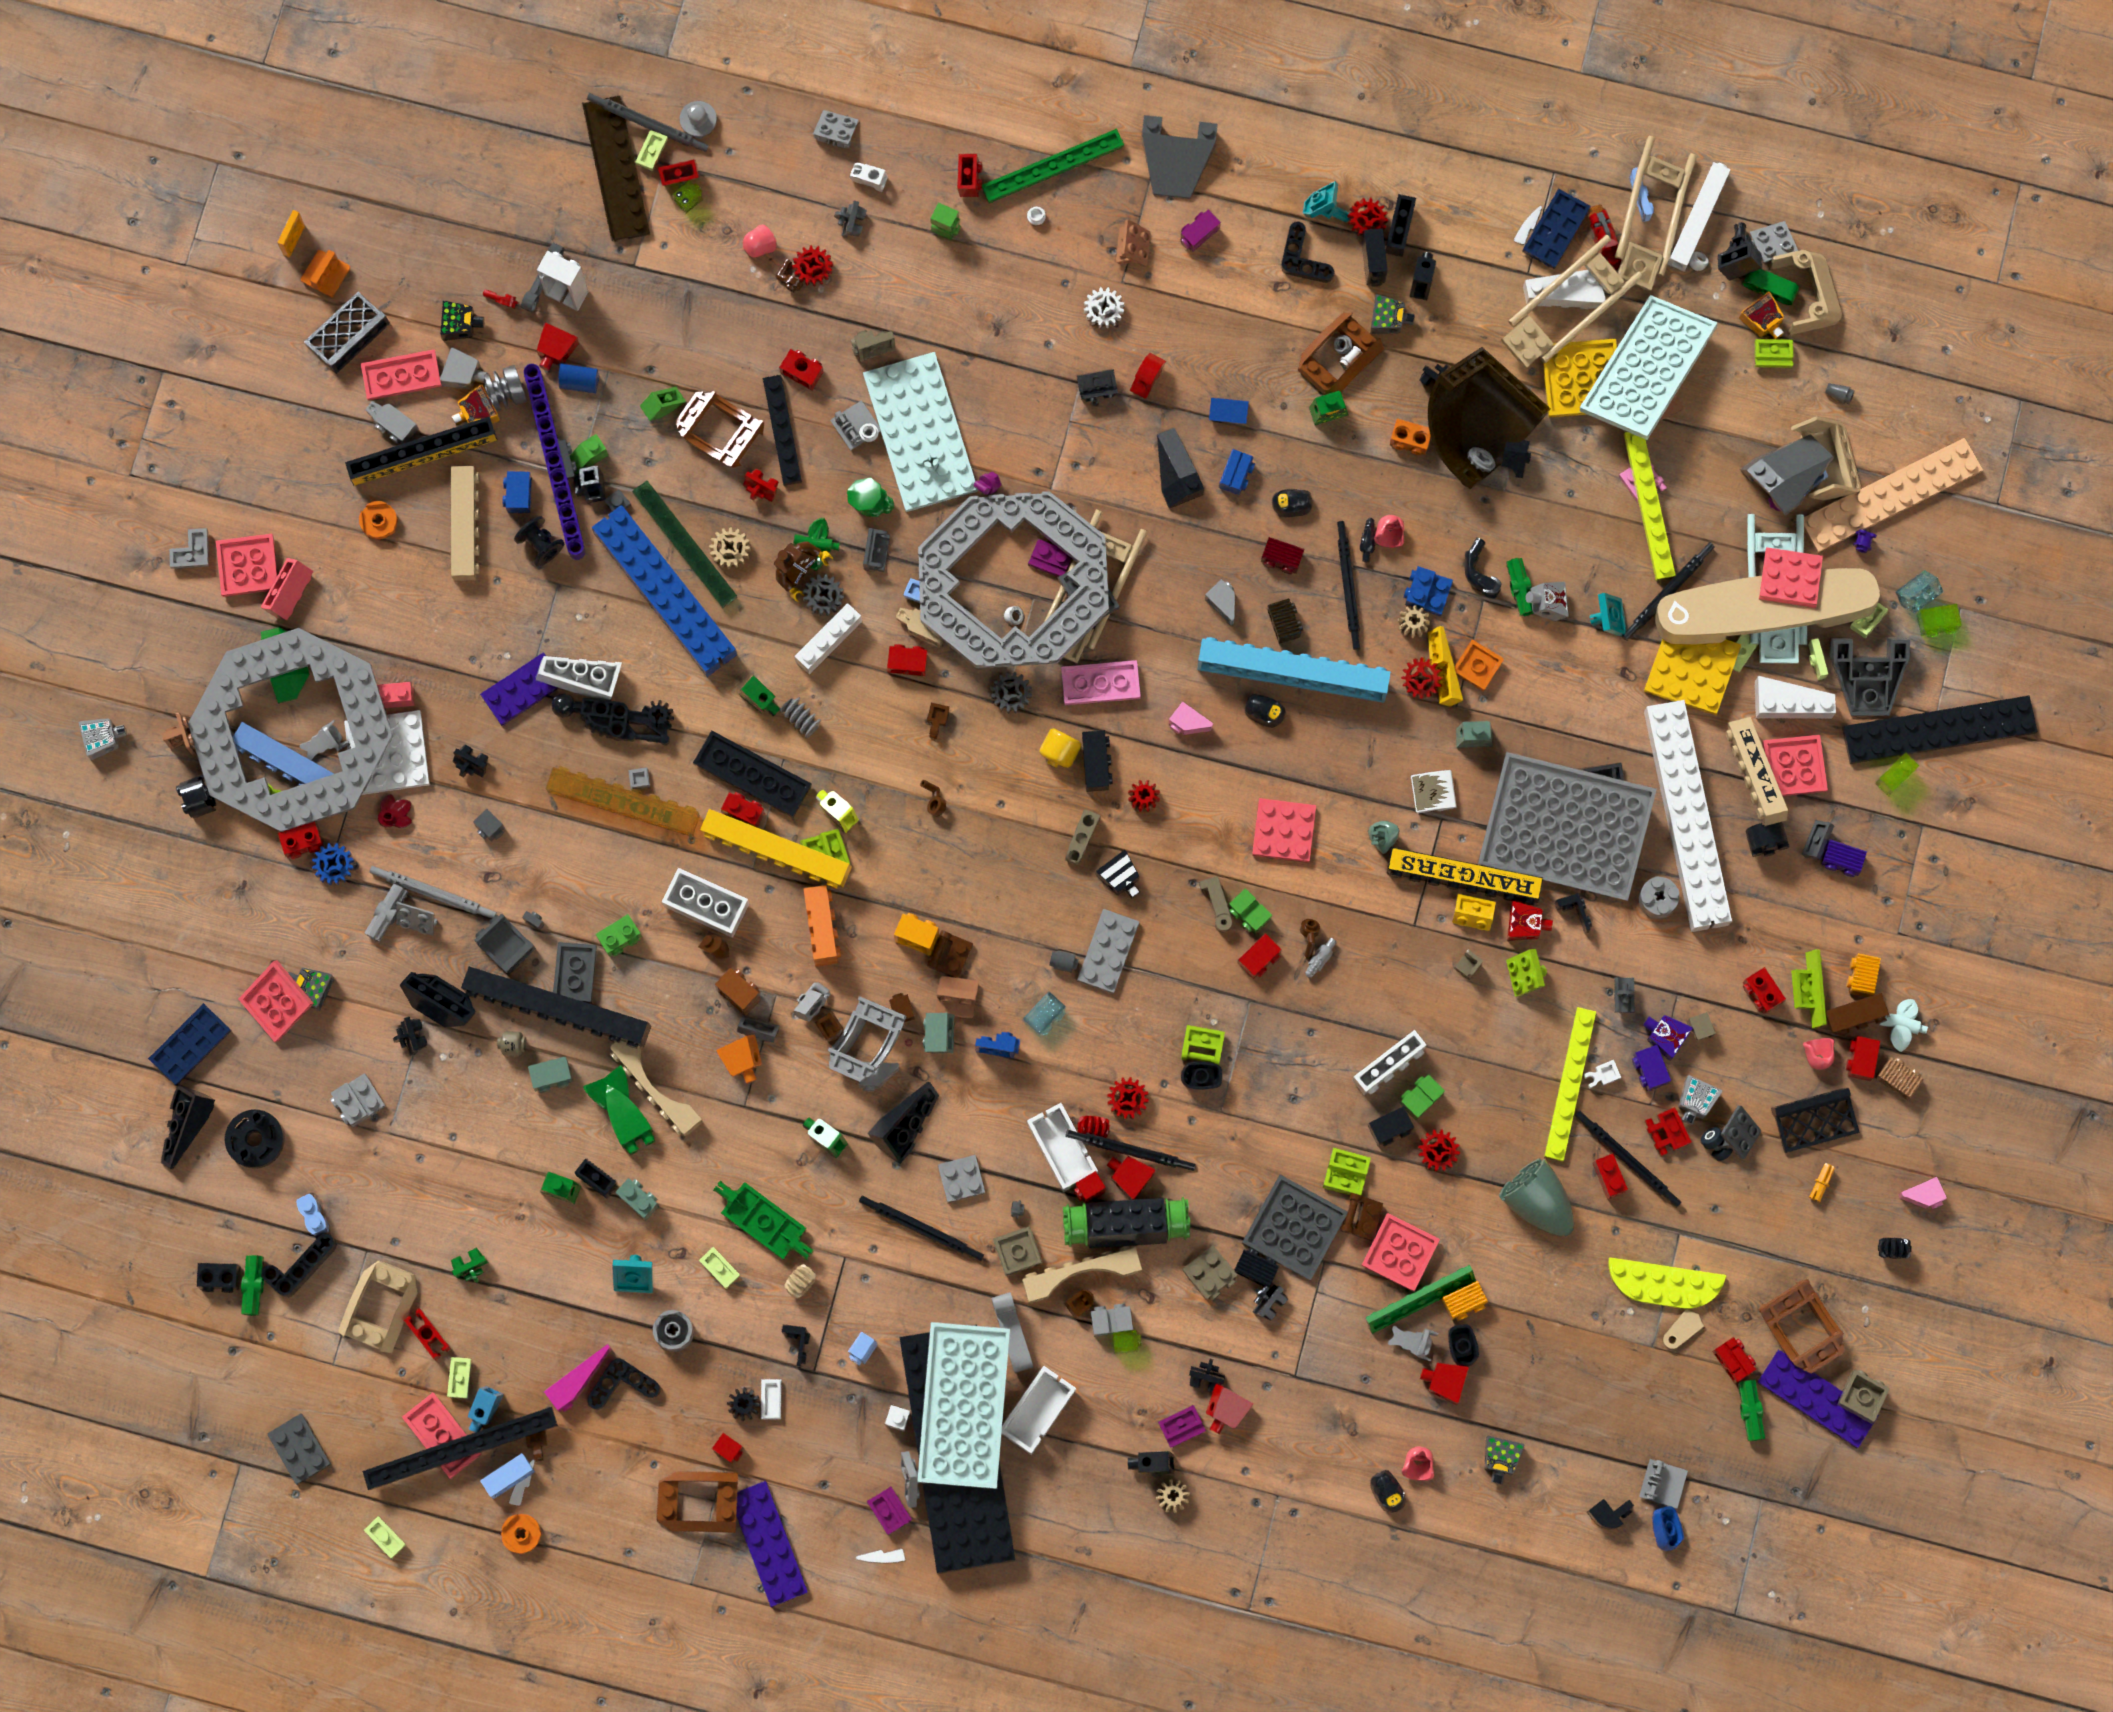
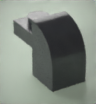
[1587,1499,1634,1529]

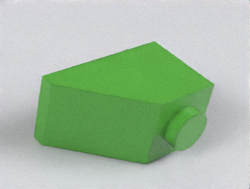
[640,387,686,421]
[569,434,608,475]

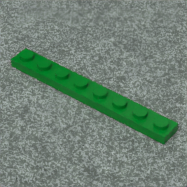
[982,129,1124,204]

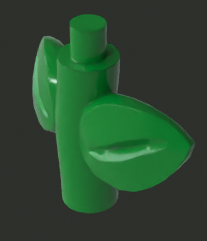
[793,518,840,571]

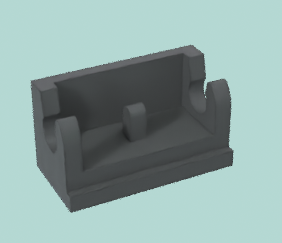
[863,528,890,572]

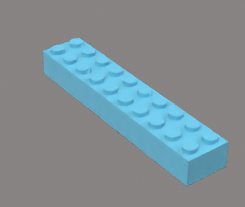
[1197,637,1391,703]

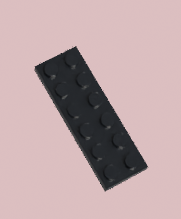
[693,730,812,818]

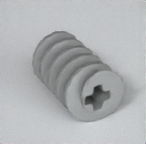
[780,697,821,739]

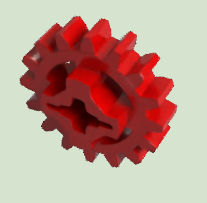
[1347,198,1389,236]
[792,245,833,286]
[1401,657,1444,699]
[1107,1077,1149,1120]
[1418,1129,1460,1172]

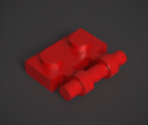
[1645,1107,1692,1156]

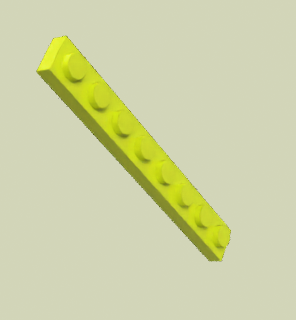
[1624,432,1676,580]
[1544,1007,1596,1162]

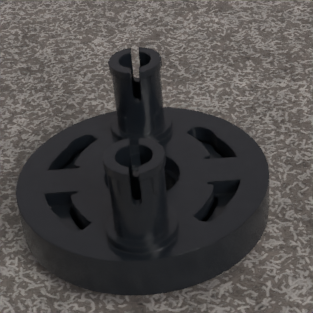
[225,1109,285,1169]

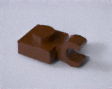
[927,702,950,739]
[526,1430,547,1462]

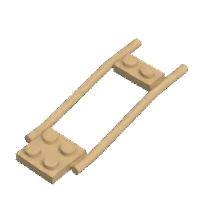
[1615,136,1697,291]
[1500,235,1643,368]
[1044,510,1147,664]

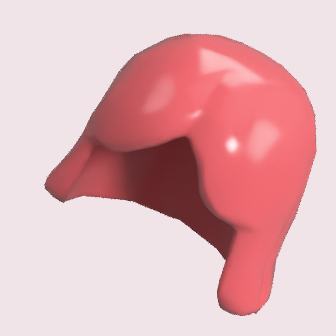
[743,224,777,258]
[1374,515,1404,548]
[1803,1038,1834,1070]
[1402,1446,1434,1481]

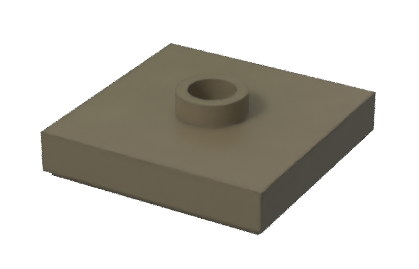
[993,1226,1043,1276]

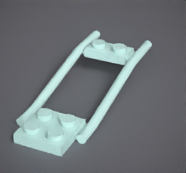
[1747,514,1807,664]

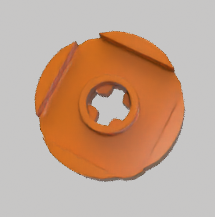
[359,501,398,539]
[501,1514,542,1554]

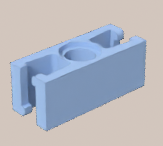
[480,1453,535,1499]

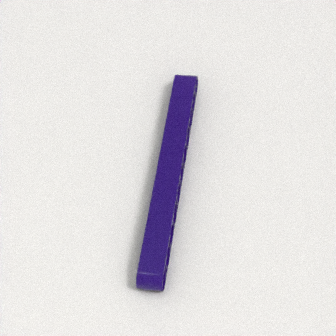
[524,364,586,560]

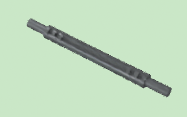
[587,93,709,152]

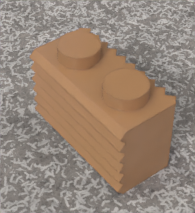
[1876,1057,1924,1100]

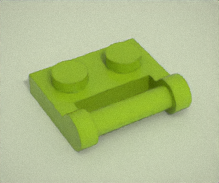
[1181,1025,1225,1065]

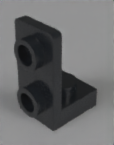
[1554,893,1592,934]
[782,1324,810,1368]

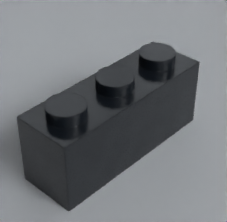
[1385,194,1416,257]
[1082,730,1113,792]

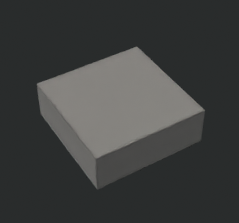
[628,768,650,790]

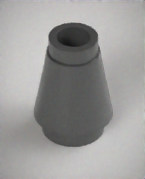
[1825,383,1855,404]

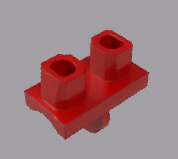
[743,469,779,502]

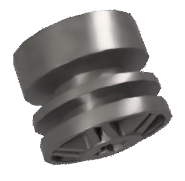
[484,365,527,412]

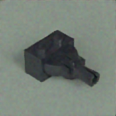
[1718,222,1762,281]

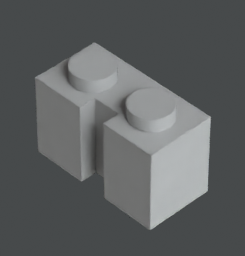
[1091,1304,1133,1337]

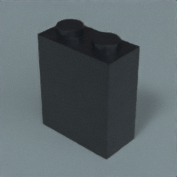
[1362,228,1388,287]

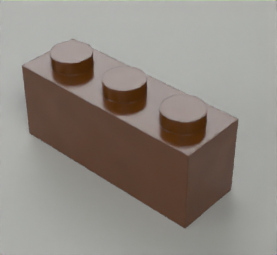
[1826,993,1890,1036]

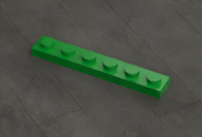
[1365,1265,1476,1334]

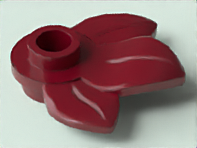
[378,794,412,828]

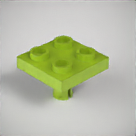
[1506,949,1547,997]

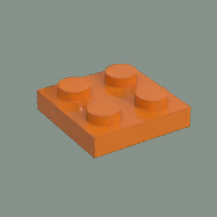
[1454,639,1504,692]

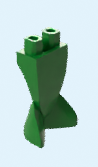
[583,1065,655,1155]

